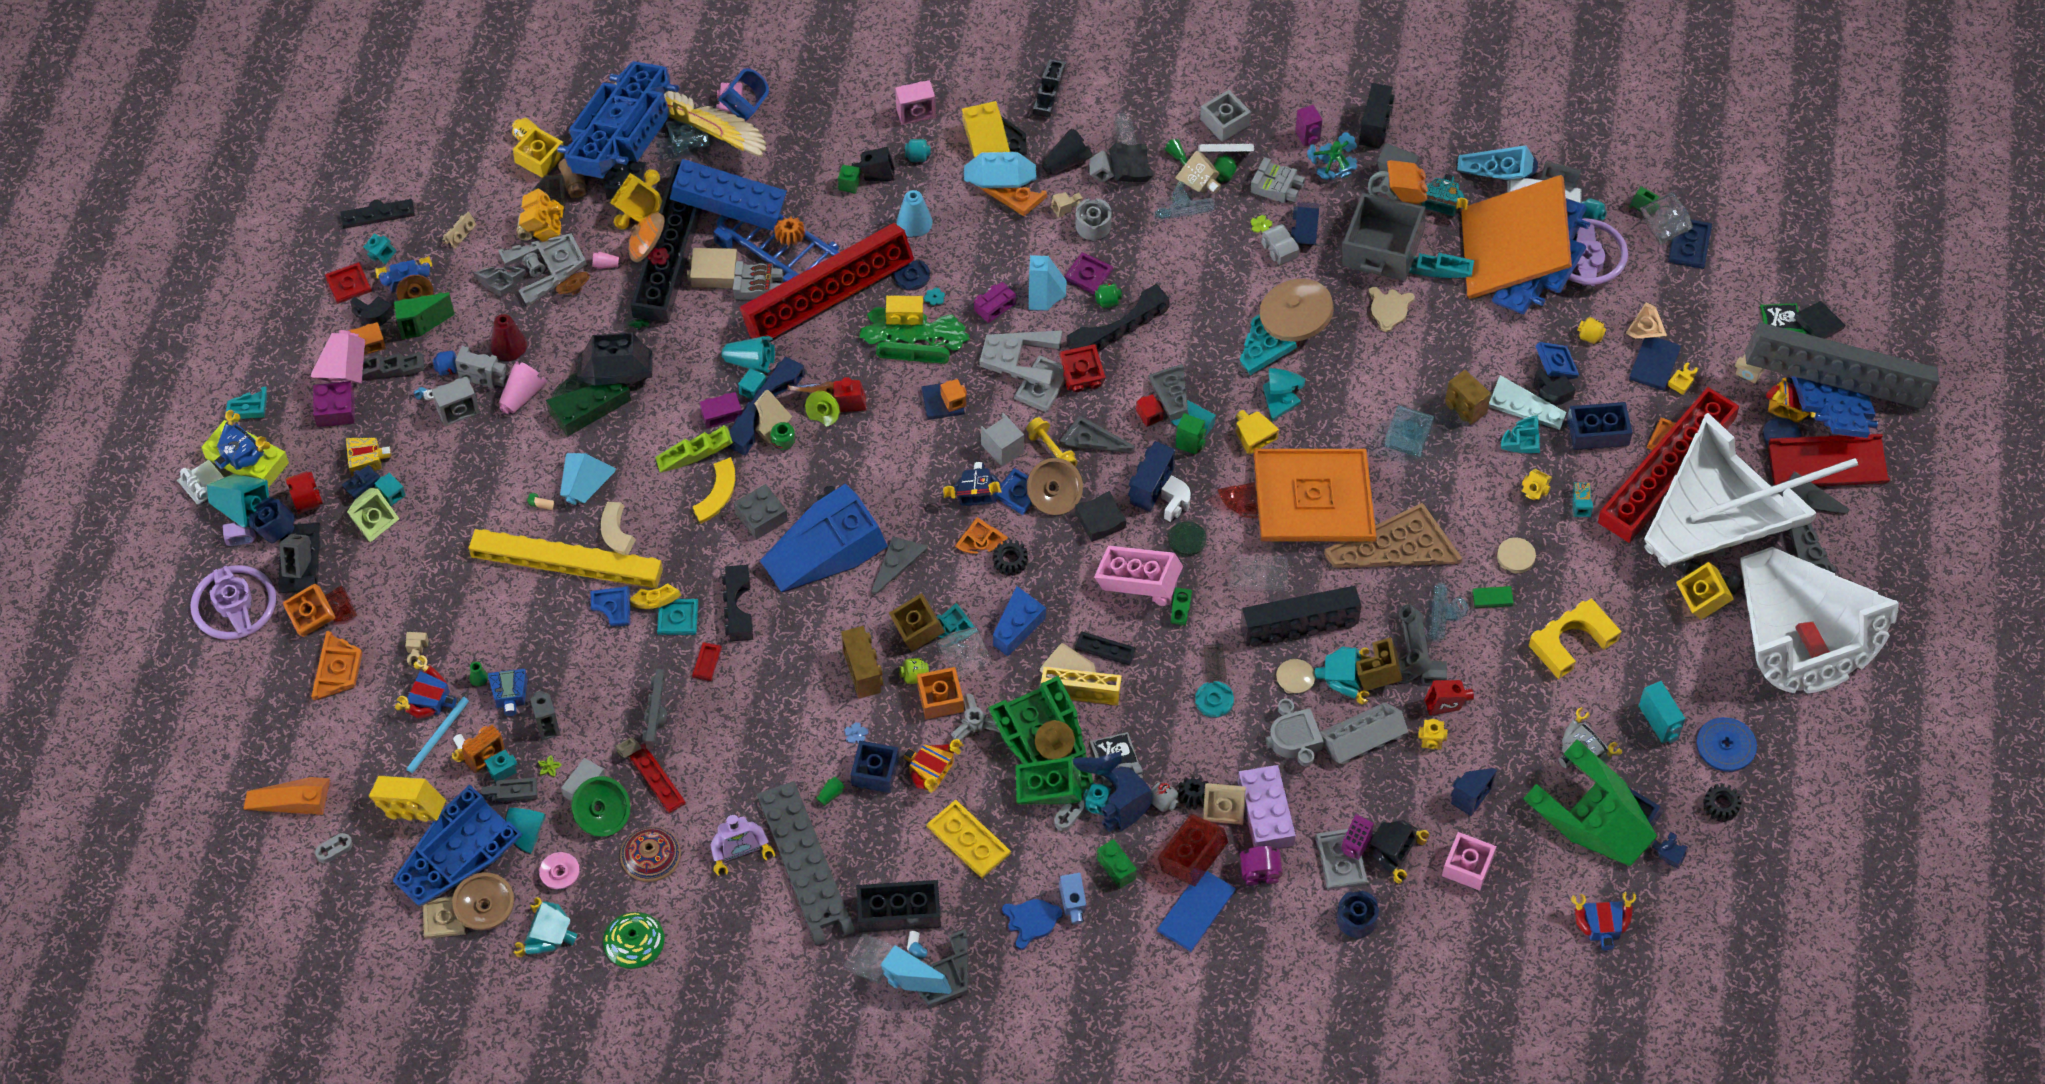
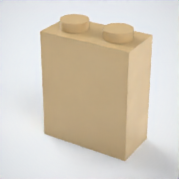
[687,248,738,288]

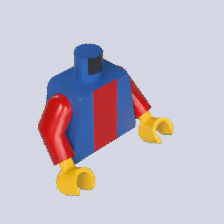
[395,656,457,719]
[1571,891,1636,950]

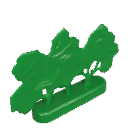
[859,307,970,364]

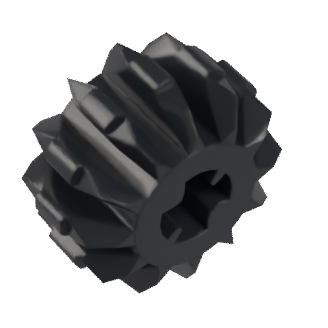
[1177,775,1209,810]

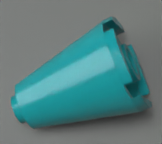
[721,336,775,373]

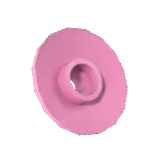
[539,852,580,890]

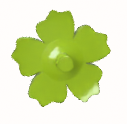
[1250,215,1272,233]

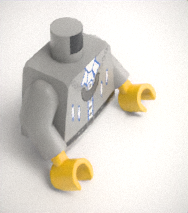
[1559,707,1622,770]

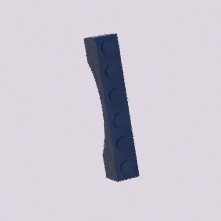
[727,356,805,456]

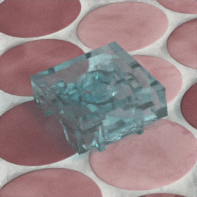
[666,120,709,153]

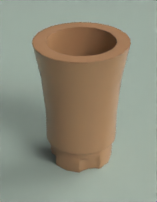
[558,159,586,198]

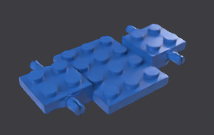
[1492,198,1590,315]
[1791,376,1878,438]

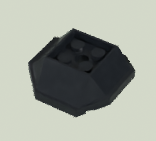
[577,332,653,385]

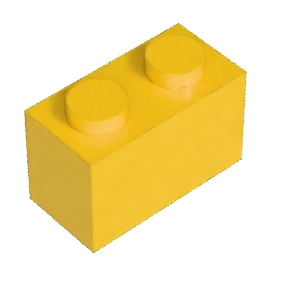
[886,296,923,325]

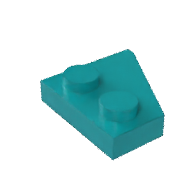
[1263,382,1301,422]
[226,386,267,419]

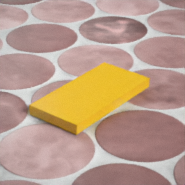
[926,799,1011,878]

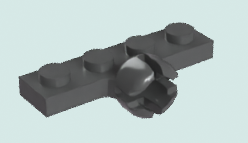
[643,669,668,750]

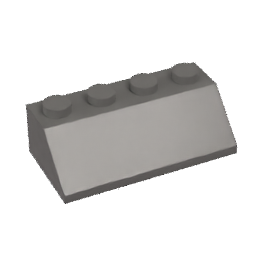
[1320,702,1408,764]

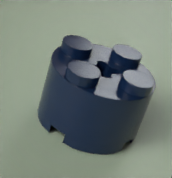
[249,497,295,544]
[1336,890,1379,939]

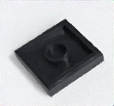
[1793,301,1846,339]

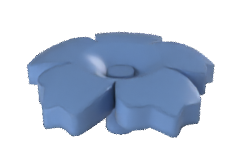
[844,722,868,744]

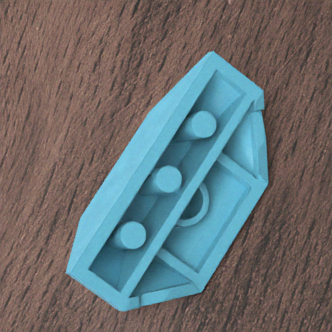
[964,152,1036,188]

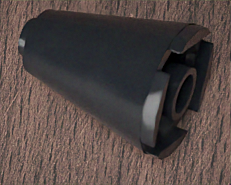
[1042,128,1093,175]

